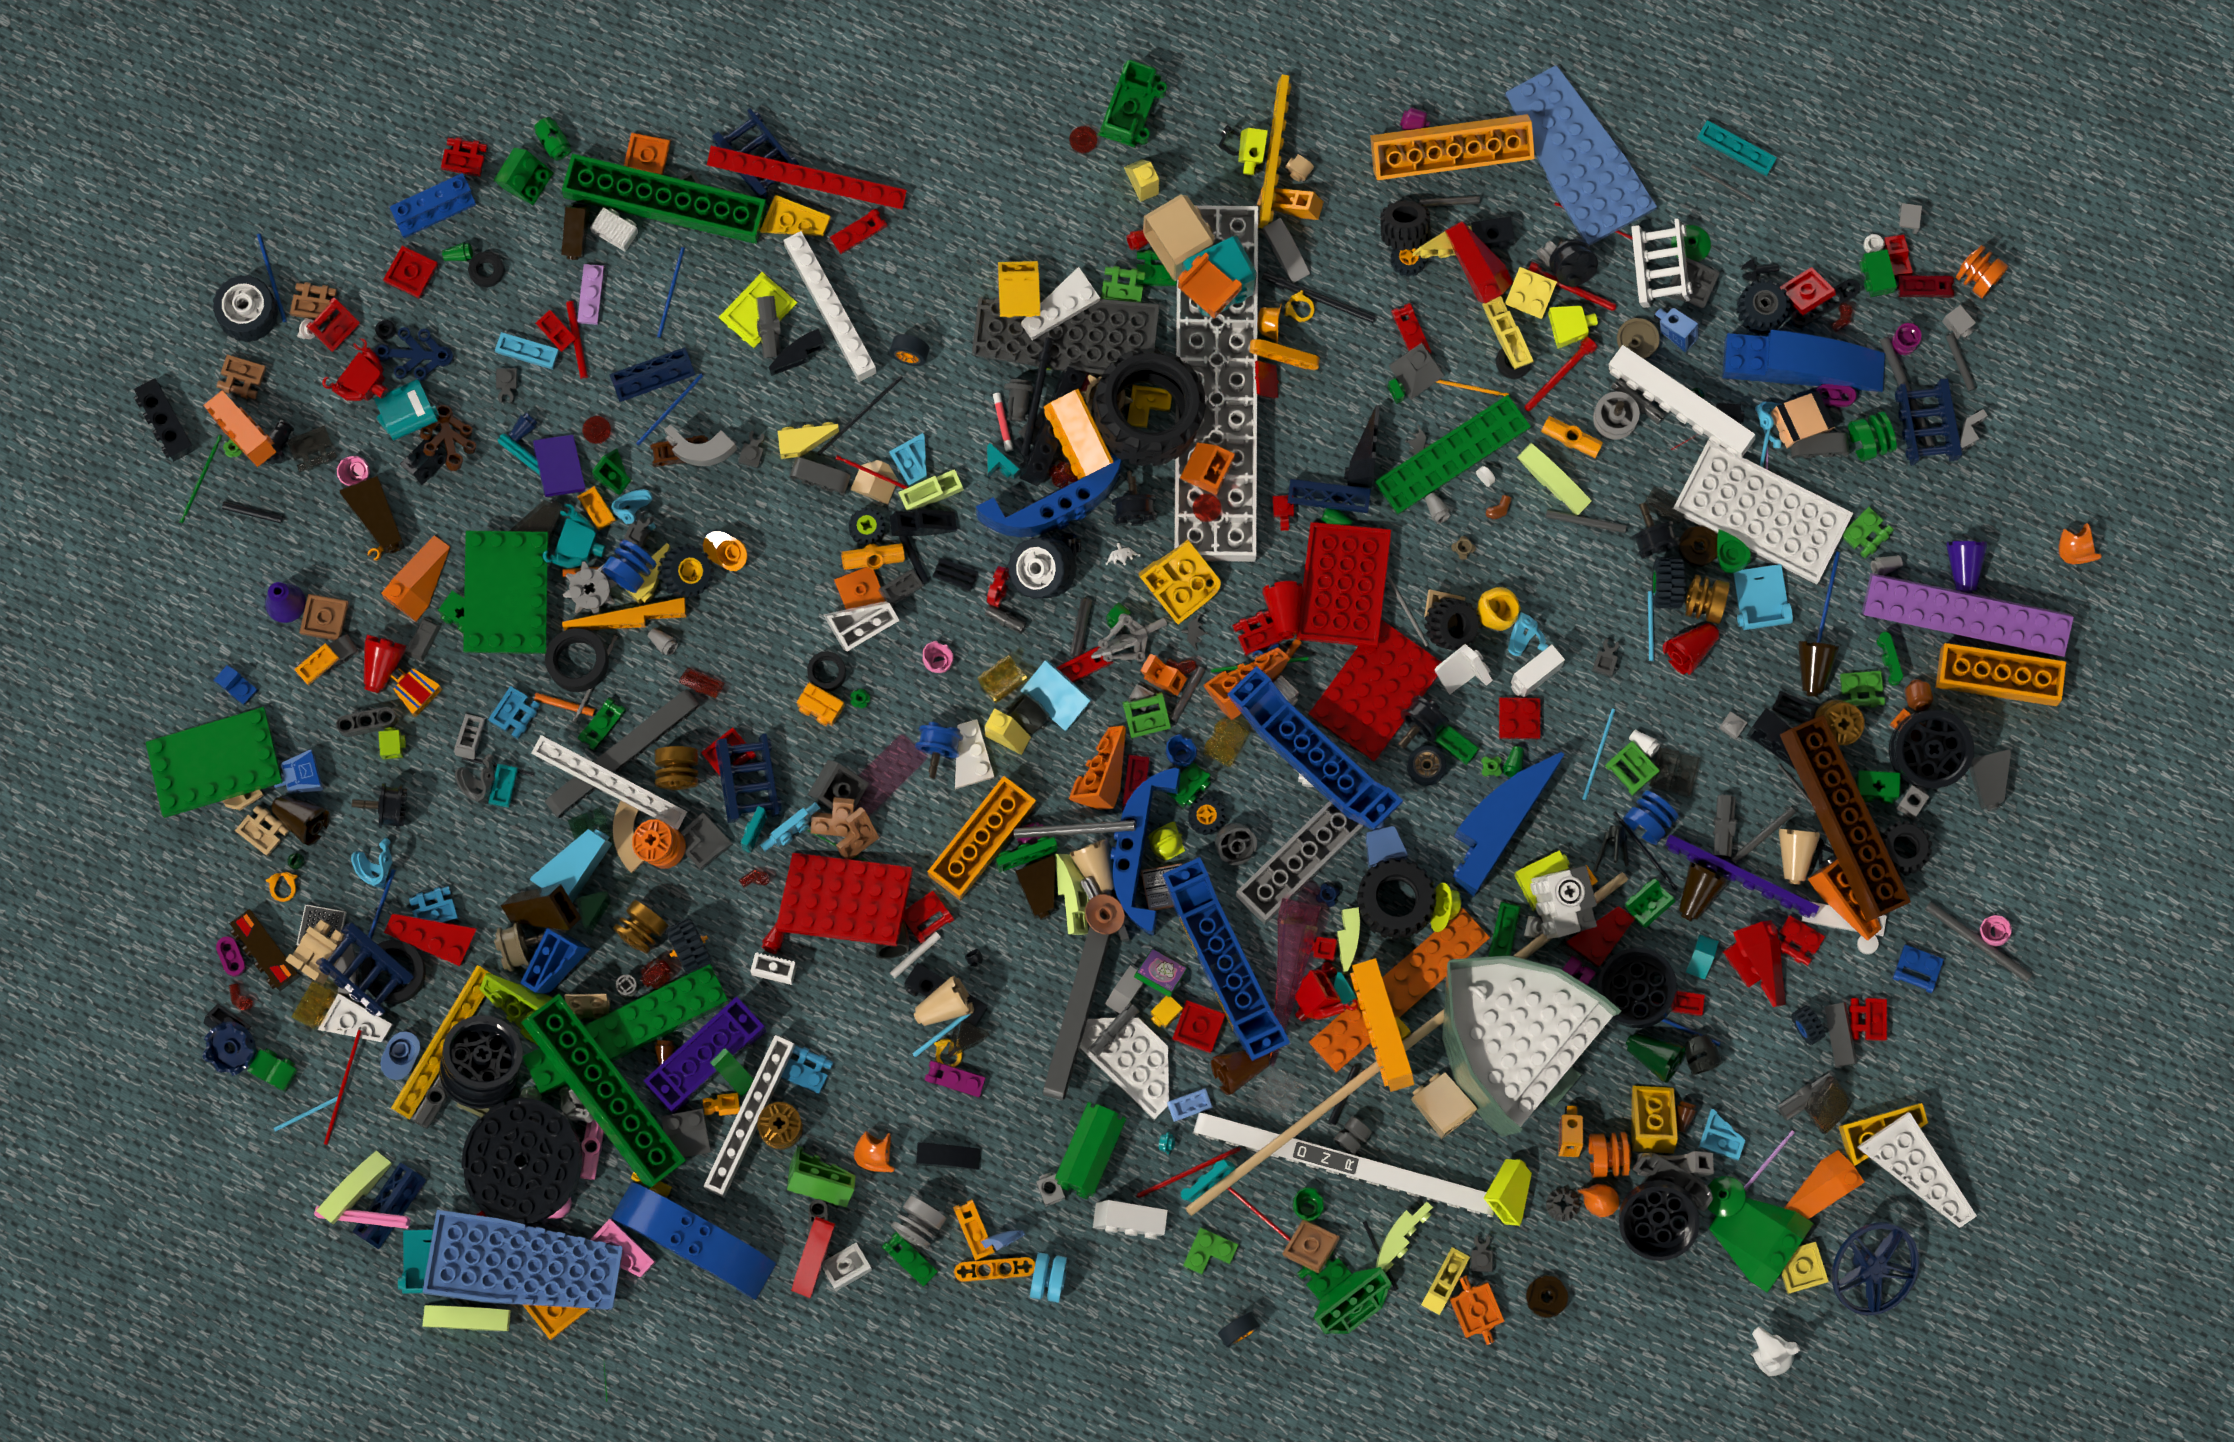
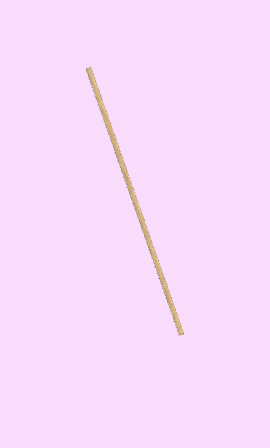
[1185,872,1628,1216]

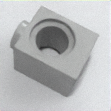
[1942,305,1976,340]
[1896,785,1929,820]
[1036,1173,1065,1207]

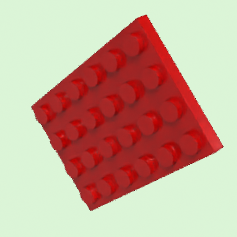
[1296,522,1391,648]
[1308,620,1442,762]
[776,853,913,946]

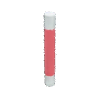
[993,393,1013,452]

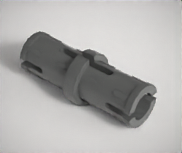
[985,605,1026,634]

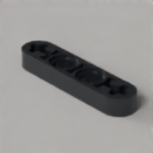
[1791,279,1860,328]

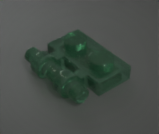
[567,808,615,848]

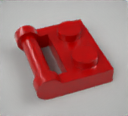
[306,297,360,352]
[701,727,756,776]
[903,891,954,944]

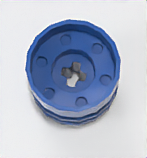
[602,540,657,593]
[1623,790,1679,845]

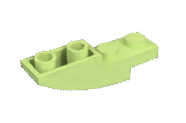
[1055,854,1089,935]
[1376,1202,1433,1273]

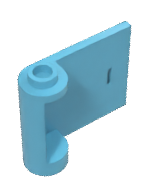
[1733,564,1793,630]

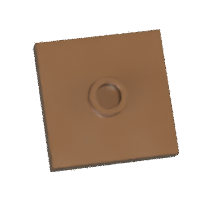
[299,594,349,641]
[1282,1220,1340,1274]

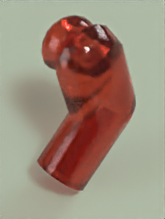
[1831,303,1853,332]
[1165,658,1197,675]
[738,870,770,888]
[229,984,253,1010]

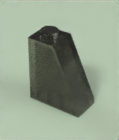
[509,500,565,548]

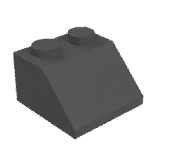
[808,760,869,810]
[661,1109,711,1157]

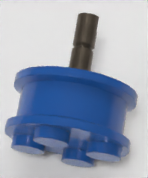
[915,722,963,780]

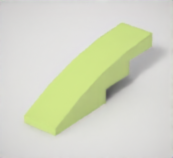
[1517,443,1591,515]
[316,1151,392,1225]
[423,1305,511,1331]

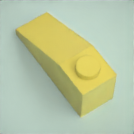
[624,543,671,605]
[1421,1247,1470,1315]

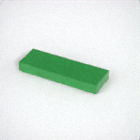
[1488,902,1521,957]
[710,1048,754,1097]

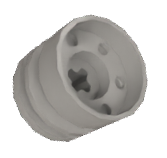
[891,1196,947,1249]

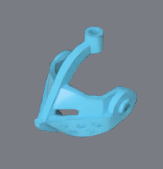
[1755,402,1782,448]
[610,489,656,531]
[1508,612,1549,656]
[351,838,393,889]

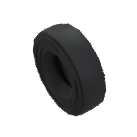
[468,251,505,288]
[1496,348,1532,379]

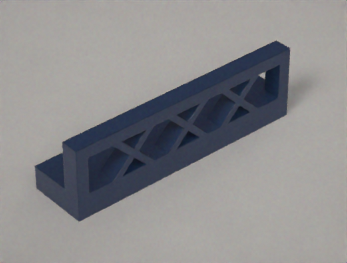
[609,347,695,402]
[1287,479,1371,513]
[352,1162,426,1250]

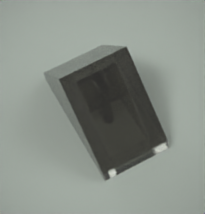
[948,1021,990,1058]

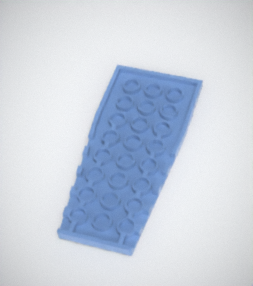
[1505,66,1657,246]
[423,1210,623,1310]

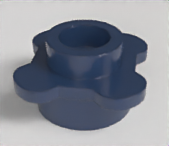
[1316,884,1340,907]

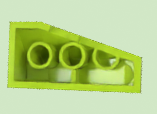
[480,972,552,1045]

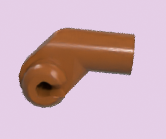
[1485,495,1512,519]

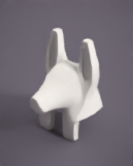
[1751,1326,1800,1376]

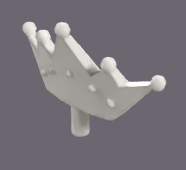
[1105,543,1140,565]

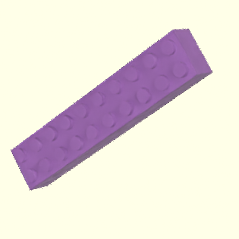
[1862,573,2074,657]

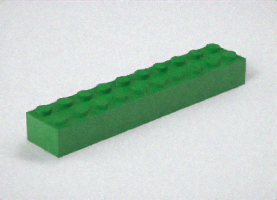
[561,154,767,244]
[522,964,729,1097]
[521,994,686,1189]

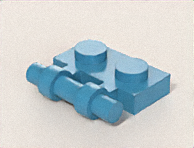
[488,686,540,739]
[409,886,458,923]
[781,1046,834,1094]

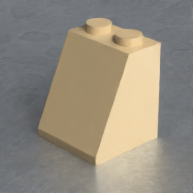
[1411,1072,1477,1139]

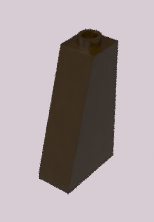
[339,476,405,554]
[500,884,581,930]

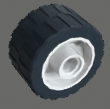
[213,275,278,342]
[1008,537,1077,599]

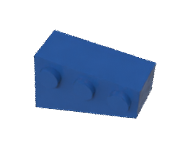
[520,928,591,994]

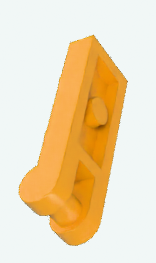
[953,1199,995,1261]

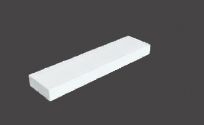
[1801,901,1886,937]

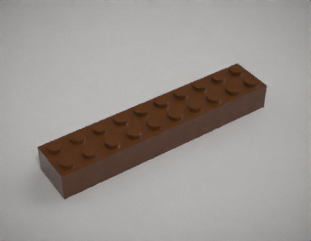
[1780,715,1911,922]

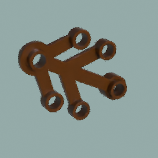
[420,405,476,471]

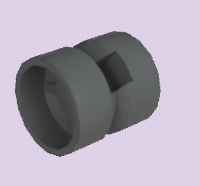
[1333,1116,1372,1155]

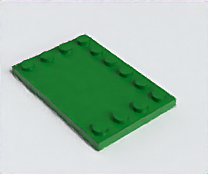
[463,531,548,654]
[145,707,283,818]

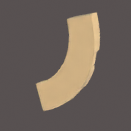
[613,801,644,874]

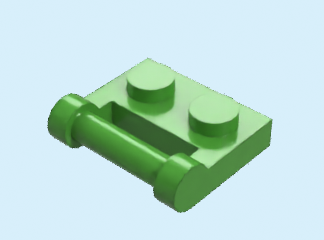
[1122,692,1171,738]
[1605,741,1660,796]

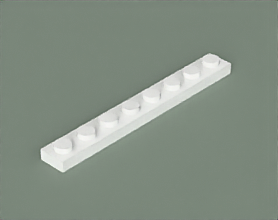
[531,735,687,830]

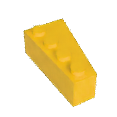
[1838,1103,1928,1166]

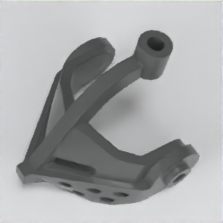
[455,754,495,804]

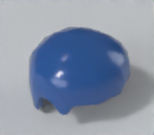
[1166,734,1197,767]

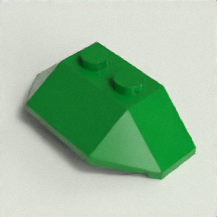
[1313,1267,1392,1334]

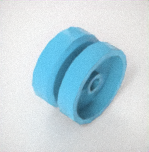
[1030,1252,1067,1303]

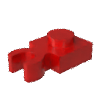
[1300,937,1338,961]

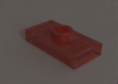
[679,668,725,699]

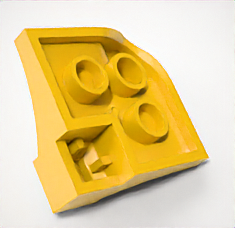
[1138,539,1221,625]

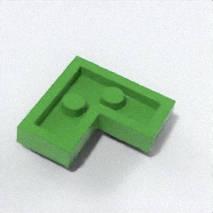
[1183,1228,1238,1275]

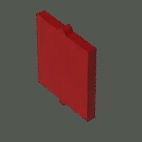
[1255,361,1278,398]

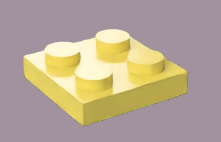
[1505,267,1557,319]
[1781,1242,1829,1294]

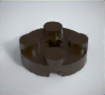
[1679,526,1718,567]
[1526,1276,1568,1318]

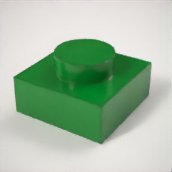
[1387,378,1406,404]

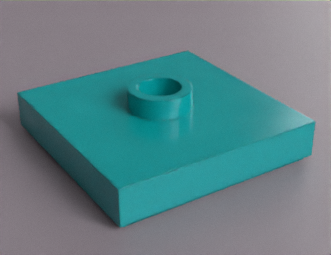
[740,806,767,853]

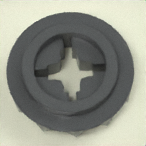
[1546,1188,1580,1222]

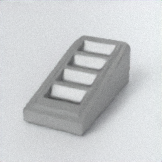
[455,714,486,759]

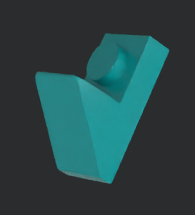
[987,443,1020,479]

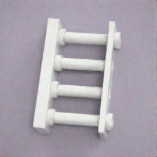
[1631,219,1693,308]

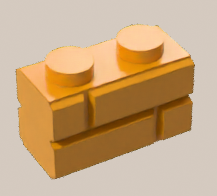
[797,682,845,726]

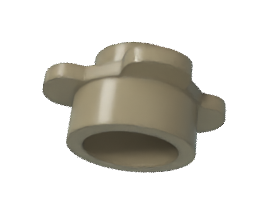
[1451,536,1476,560]

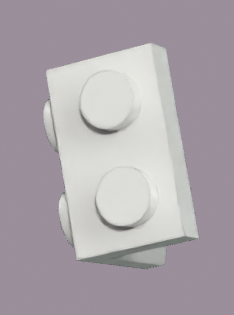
[1435,644,1493,694]

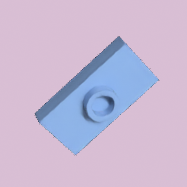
[1167,1088,1213,1122]

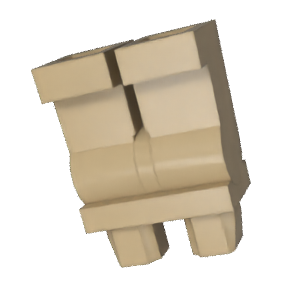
[285,920,345,984]

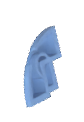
[981,1230,1025,1251]

